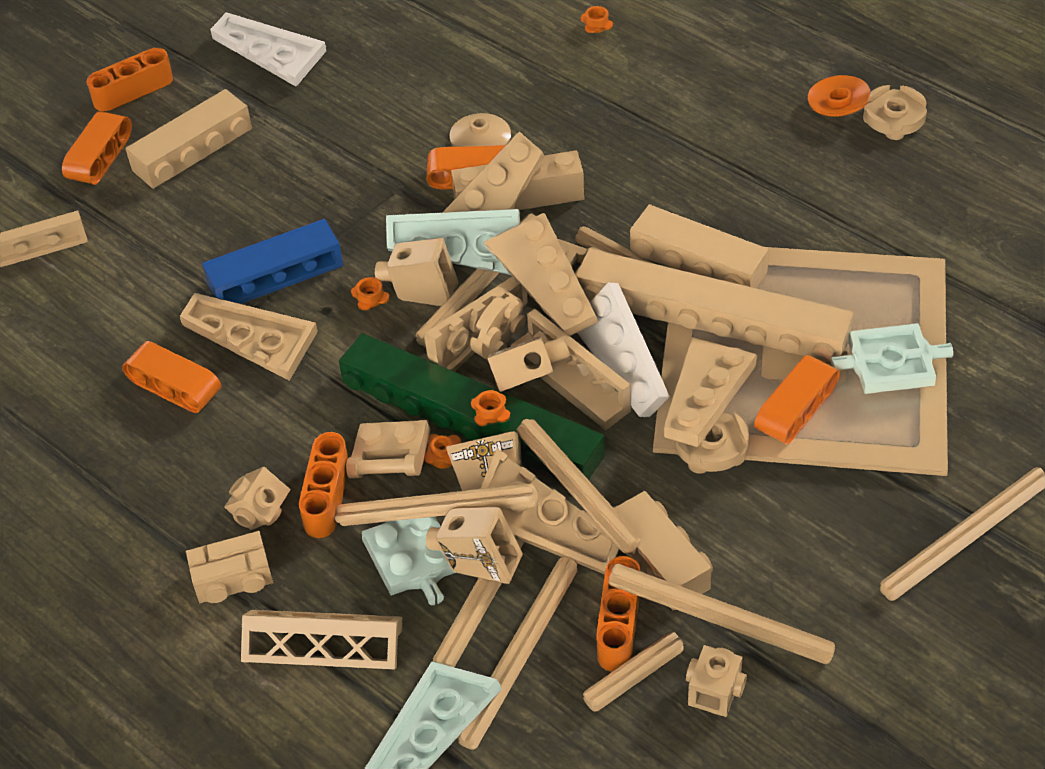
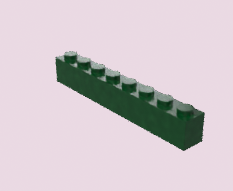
[339,333,605,480]

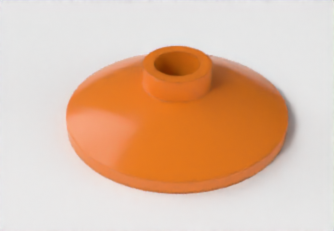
[808,75,870,117]

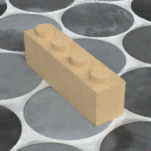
[125,89,252,189]
[451,150,584,210]
[630,204,769,288]

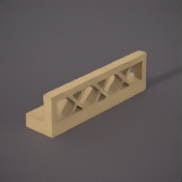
[0,211,88,268]
[511,309,631,431]
[241,610,402,669]

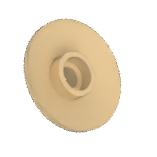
[450,113,511,147]

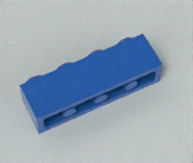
[202,219,343,304]

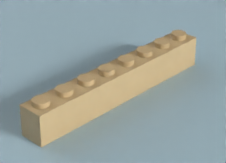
[576,248,854,363]

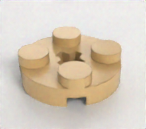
[863,85,927,140]
[470,292,527,359]
[675,413,749,474]

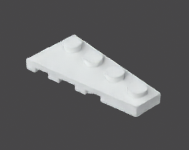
[210,13,326,86]
[577,282,670,417]

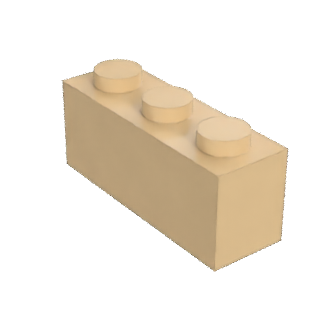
[614,491,713,611]

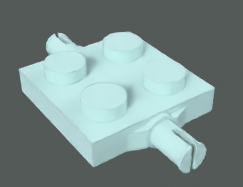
[831,323,953,394]
[362,517,456,605]

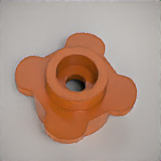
[581,6,613,33]
[351,277,389,310]
[471,390,510,426]
[424,434,461,469]

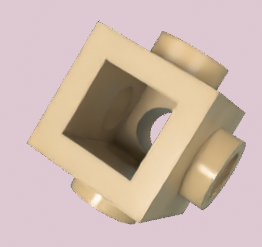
[224,467,291,530]
[686,645,747,717]

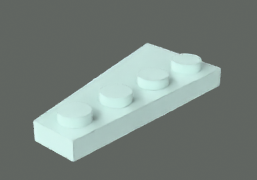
[386,209,520,276]
[365,662,502,769]

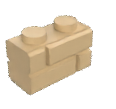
[186,531,273,604]

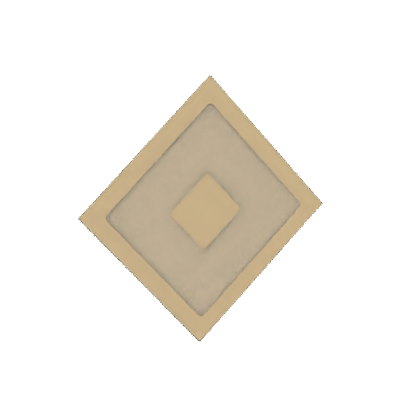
[653,247,948,476]

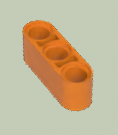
[86,48,173,111]
[62,111,132,185]
[426,145,506,190]
[122,341,221,413]
[754,355,840,445]
[299,432,348,538]
[596,556,640,672]

